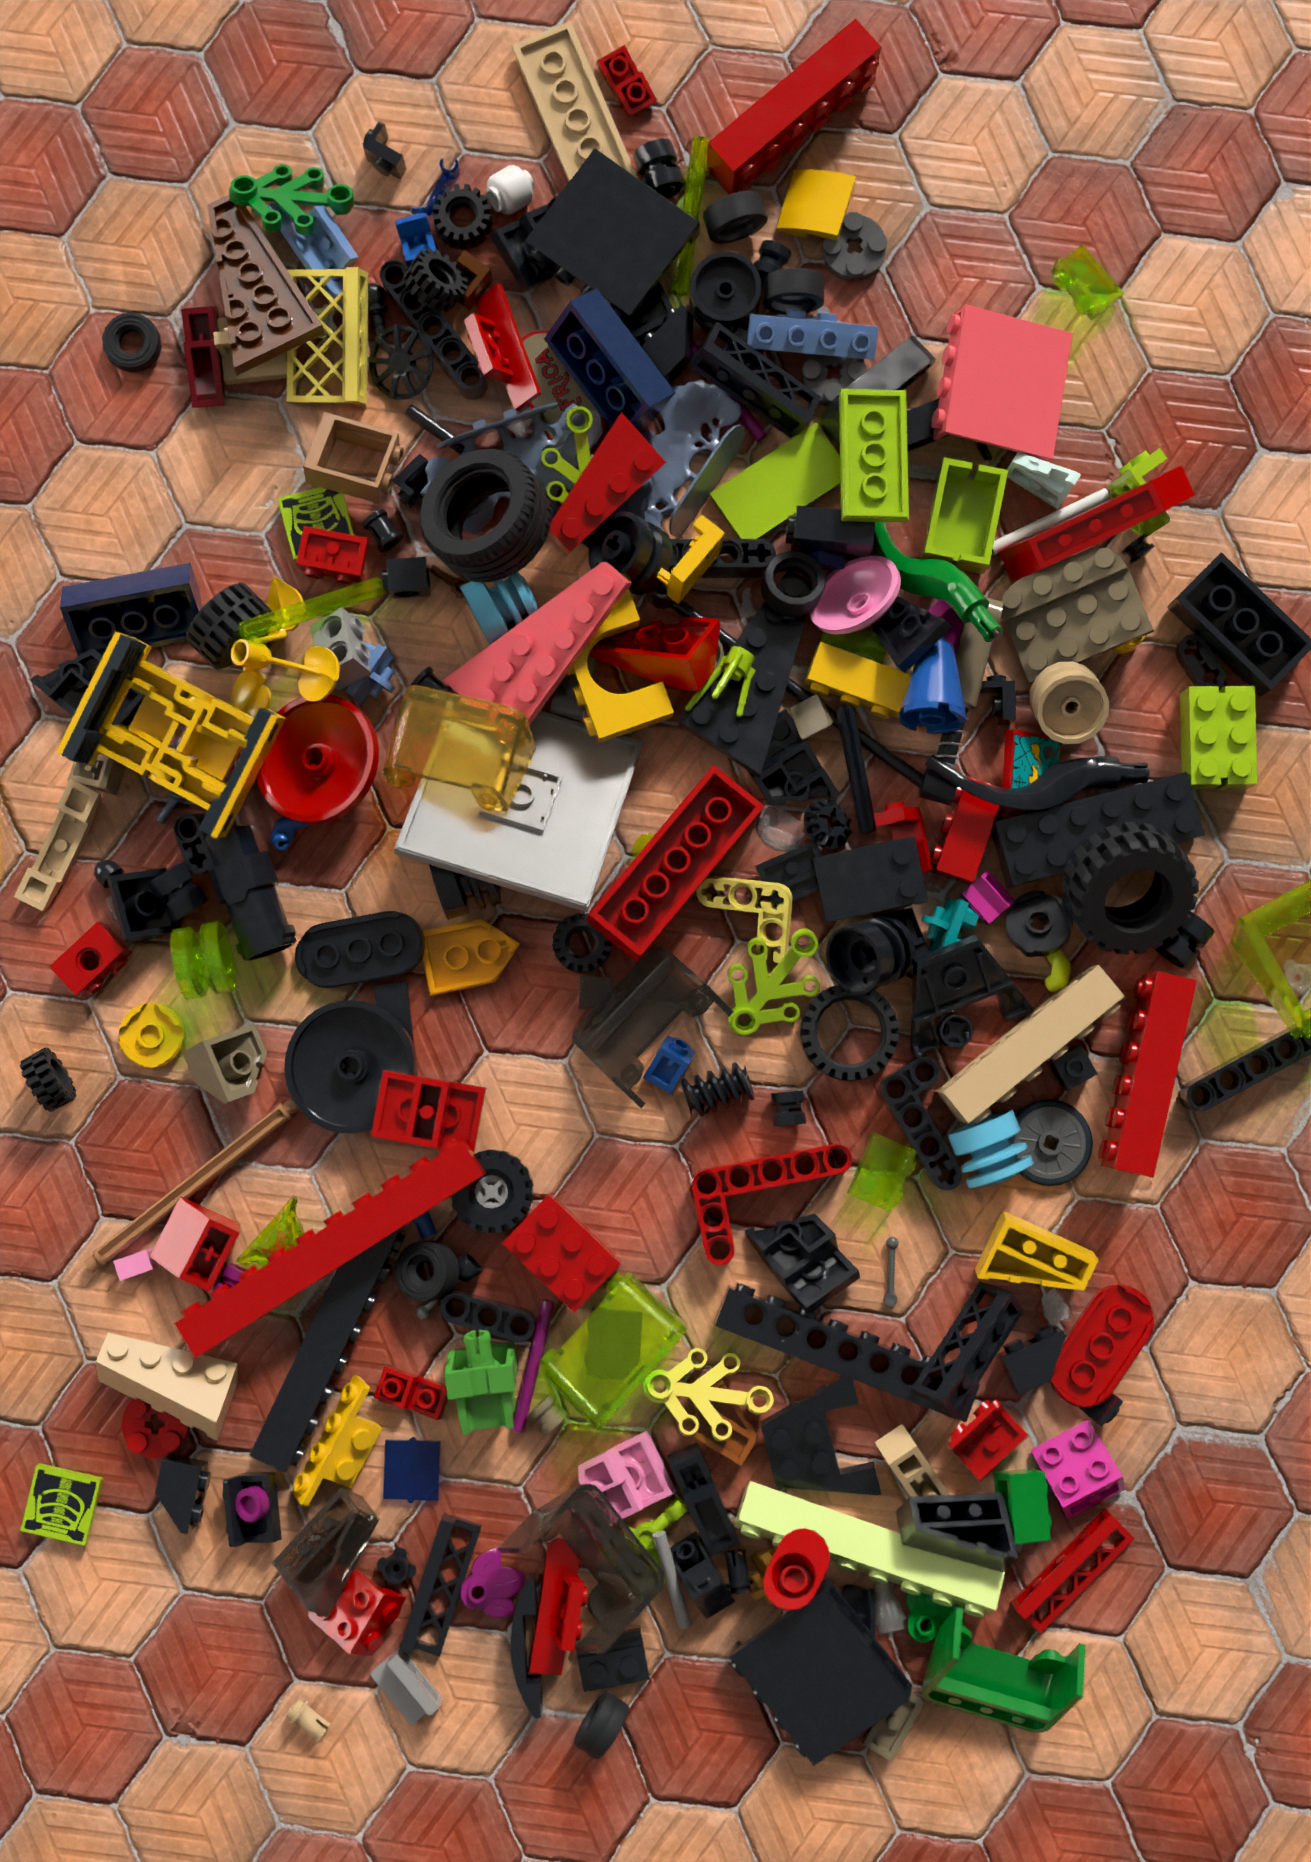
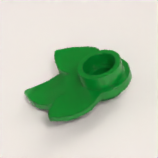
[905,1592,963,1642]

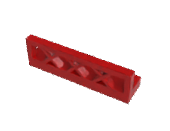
[1011,1508,1135,1634]

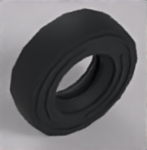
[102,312,162,373]

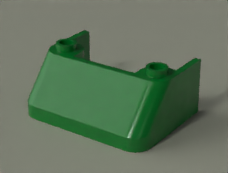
[922,1607,1086,1733]

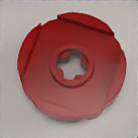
[122,1398,190,1458]

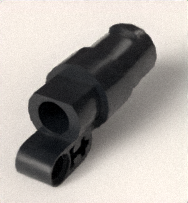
[173,814,297,961]

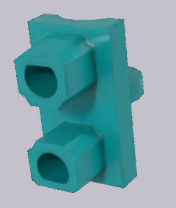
[921,898,979,952]

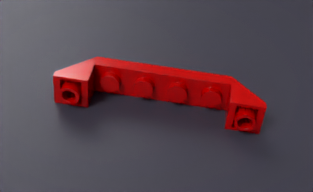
[998,465,1195,582]

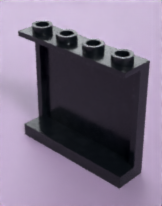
[525,148,700,326]
[730,1578,913,1766]

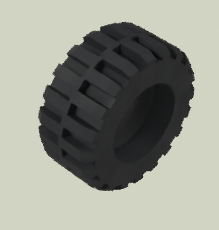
[1062,822,1199,955]

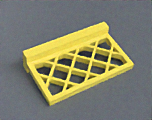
[287,267,368,405]

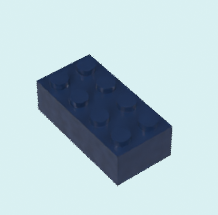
[544,288,675,432]

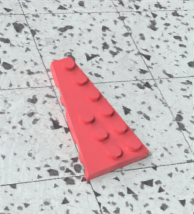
[443,562,632,741]

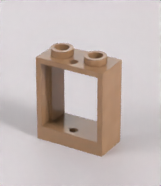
[303,412,404,504]

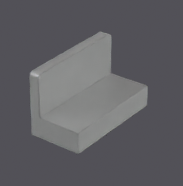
[370,1647,443,1725]

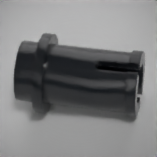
[724,1549,753,1594]

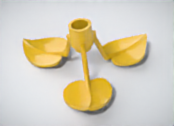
[229,577,340,718]

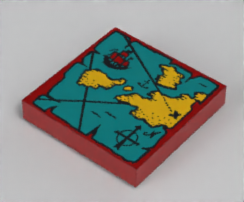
[1002,729,1062,788]

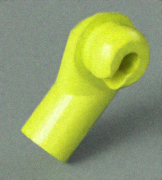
[1045,949,1071,992]

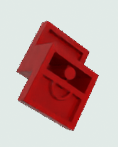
[371,1070,487,1153]

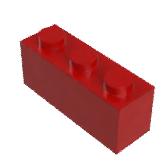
[930,777,999,885]

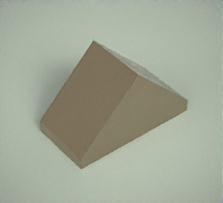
[68,754,126,795]

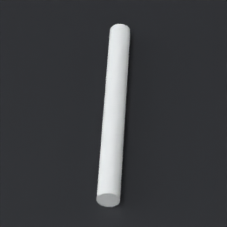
[992,488,1110,555]

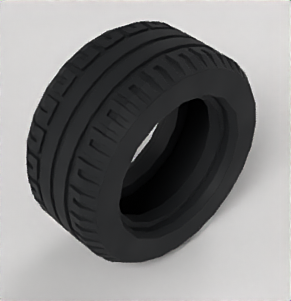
[420,449,552,582]

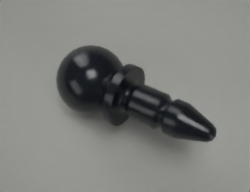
[368,283,387,341]

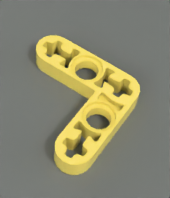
[696,876,793,976]

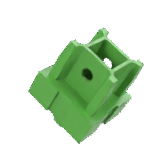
[444,1330,518,1435]

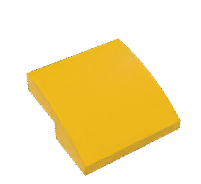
[776,169,856,241]

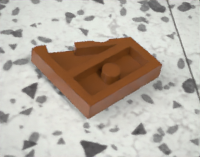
[684,1379,758,1467]

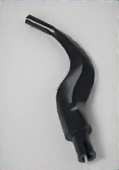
[925,754,1150,811]

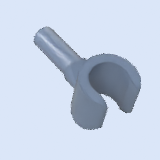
[156,780,187,824]

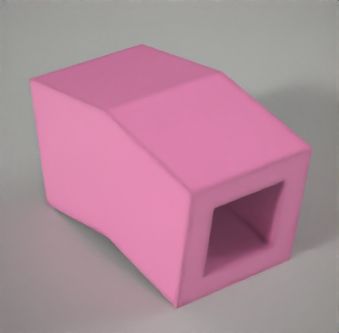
[113,1248,159,1281]

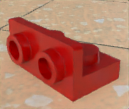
[296,526,369,586]

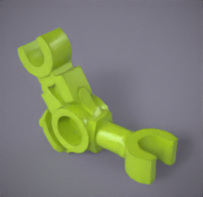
[624,1495,687,1588]

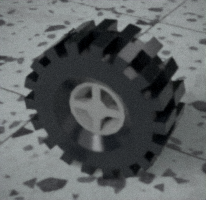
[451,1149,534,1234]

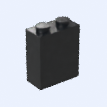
[785,505,875,560]

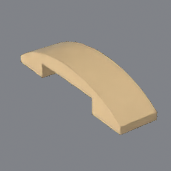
[14,779,101,911]

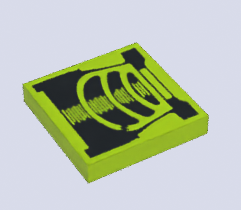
[278,487,355,562]
[20,1463,104,1546]

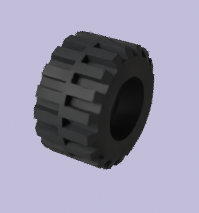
[186,582,274,670]

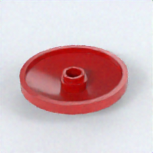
[256,694,379,824]

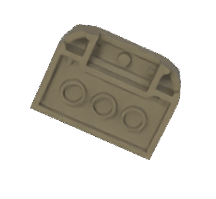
[1002,548,1154,684]

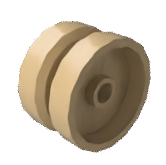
[1029,661,1109,744]

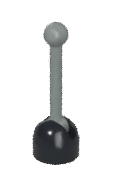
[416,1252,483,1319]

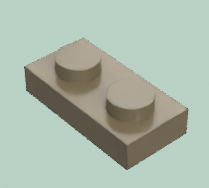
[862,1691,925,1761]

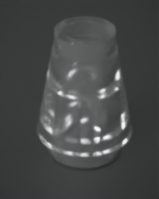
[872,1581,906,1634]

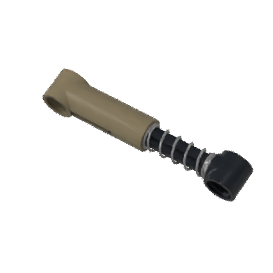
[918,597,1004,806]

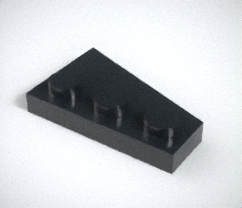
[871,596,953,673]

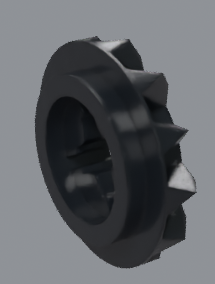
[804,797,852,849]

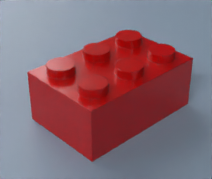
[502,1192,621,1313]

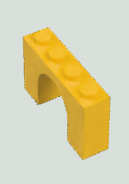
[567,589,674,744]

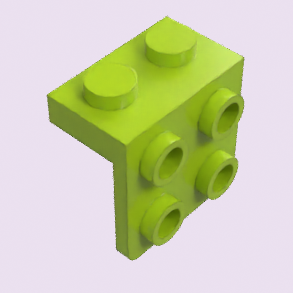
[1107,448,1170,537]

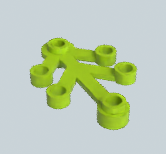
[540,406,599,535]
[727,929,820,1036]

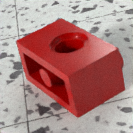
[49,921,132,997]

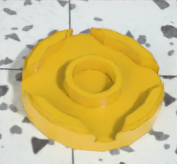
[119,1003,186,1068]

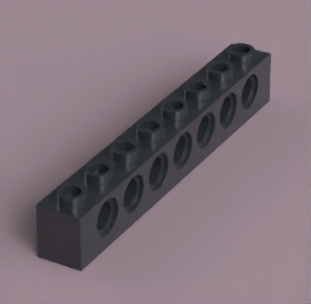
[714,1282,980,1423]

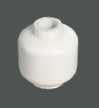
[485,165,534,215]

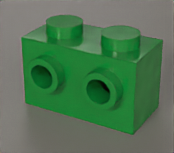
[993,1469,1052,1544]

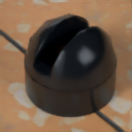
[94,860,124,888]

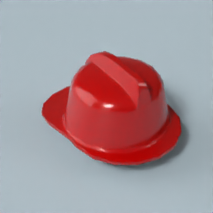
[763,1528,830,1610]

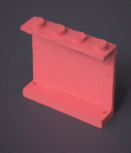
[931,304,1073,462]

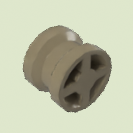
[526,1394,568,1436]

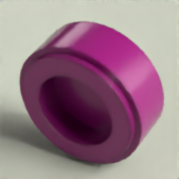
[235,1486,269,1523]

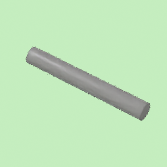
[652,1531,691,1629]

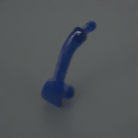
[411,158,460,217]

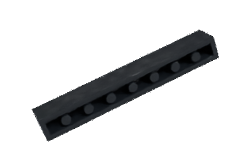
[249,1227,406,1473]

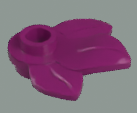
[460,1548,525,1618]

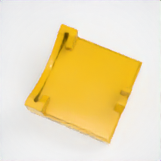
[657,514,725,604]

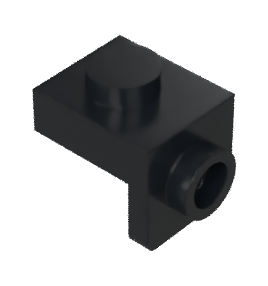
[363,121,407,179]
[392,454,428,511]

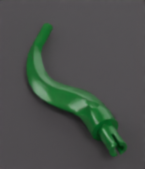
[873,522,1003,642]

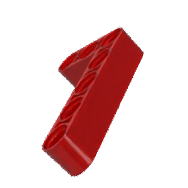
[692,1143,852,1265]

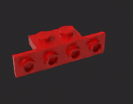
[464,283,542,411]
[528,1536,588,1675]

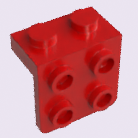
[947,1399,1029,1482]
[308,1560,407,1656]

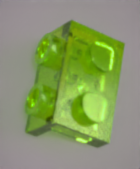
[1051,244,1124,321]
[847,1132,916,1212]

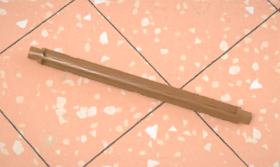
[84,1097,300,1273]

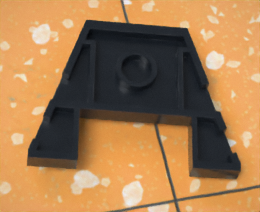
[910,935,1034,1058]
[761,1371,881,1495]

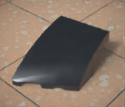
[490,195,559,293]
[30,648,145,726]
[747,709,840,805]
[745,1214,860,1315]

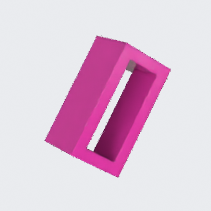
[959,870,1015,925]

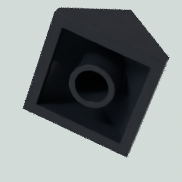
[106,868,182,944]

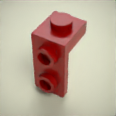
[874,802,932,873]

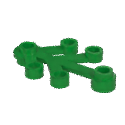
[229,164,354,235]

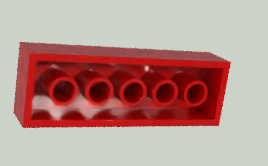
[707,18,881,195]
[586,764,765,963]
[1098,971,1197,1178]

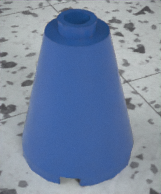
[899,638,966,734]

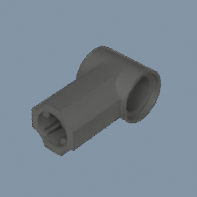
[550,656,597,721]

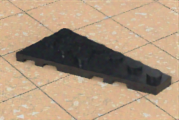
[679,571,812,778]

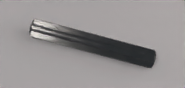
[836,705,876,834]

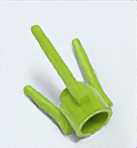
[685,646,756,717]

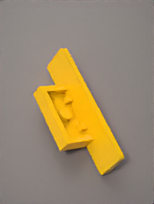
[292,1375,382,1507]

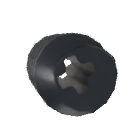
[681,1062,755,1117]

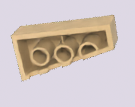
[96,1333,238,1441]

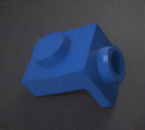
[395,213,436,267]

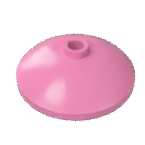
[809,556,901,634]

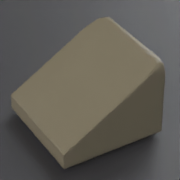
[790,693,834,740]

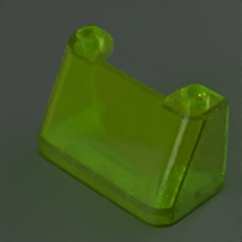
[539,1270,688,1431]

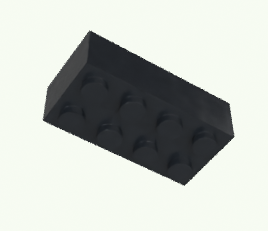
[1167,552,1311,697]

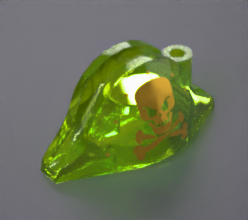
[236,1195,305,1267]

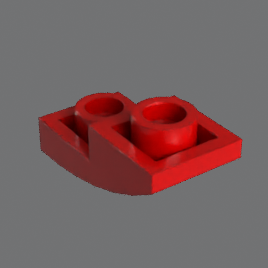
[596,45,657,117]
[374,1366,448,1420]

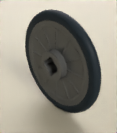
[1008,1099,1093,1186]

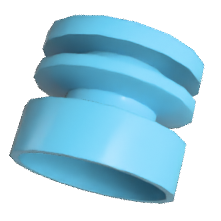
[460,572,538,645]
[947,1110,1034,1188]

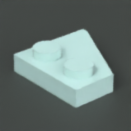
[1007,452,1081,510]

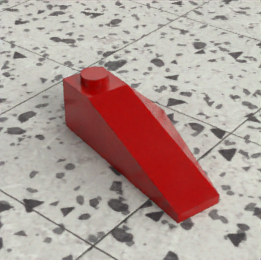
[588,617,721,692]

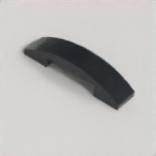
[511,1573,543,1719]

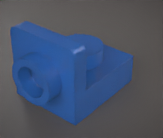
[643,1036,695,1094]

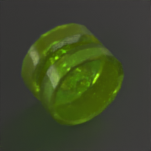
[170,921,236,1000]

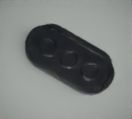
[295,911,425,988]

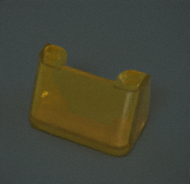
[383,685,536,812]

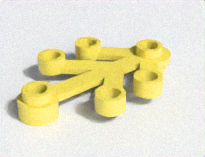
[643,1348,773,1441]

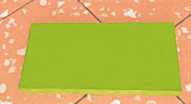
[839,389,909,523]
[709,422,841,539]

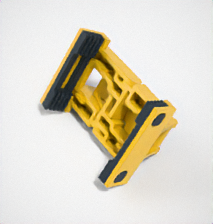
[56,631,286,839]

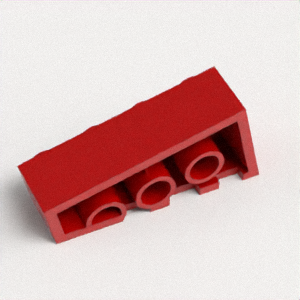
[548,412,666,555]

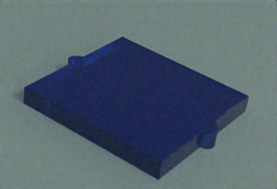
[383,1436,441,1503]

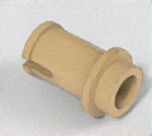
[286,1698,331,1741]

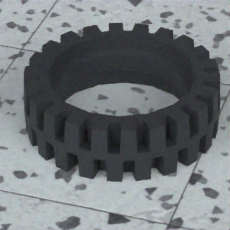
[800,985,899,1081]

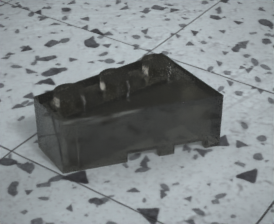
[272,1487,380,1618]

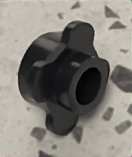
[377,1547,416,1588]

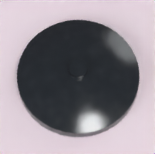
[284,1000,417,1133]

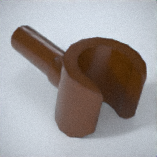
[429,565,469,598]

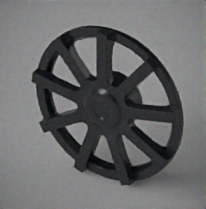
[368,325,433,400]

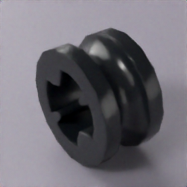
[1122,534,1155,565]

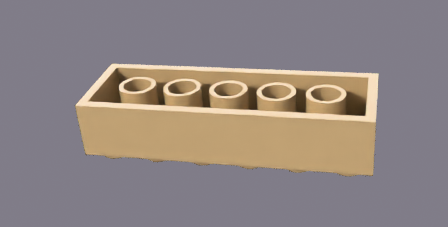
[935,965,1124,1124]

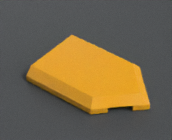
[422,918,520,996]

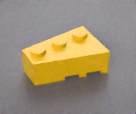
[975,1210,1098,1291]

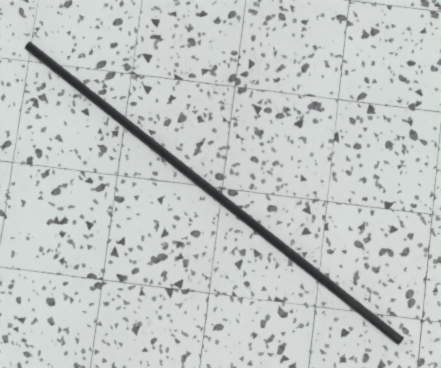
[405,404,923,788]

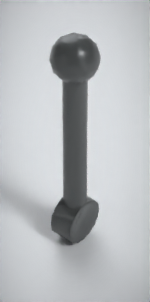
[884,1237,899,1306]

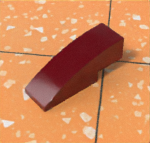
[181,306,225,408]

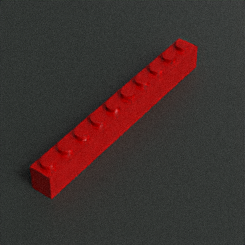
[174,1138,486,1358]

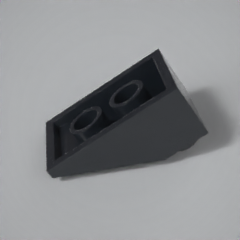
[813,836,928,923]

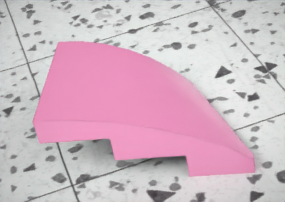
[578,1430,676,1539]

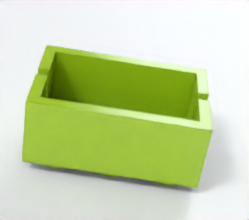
[921,457,1008,574]
[1180,686,1258,790]

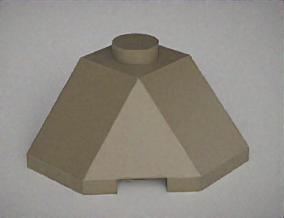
[183,1023,267,1104]

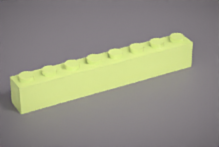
[734,1481,1005,1618]

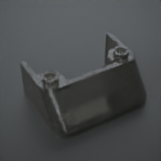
[572,947,734,1108]
[497,1484,664,1654]

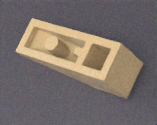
[875,1424,950,1497]

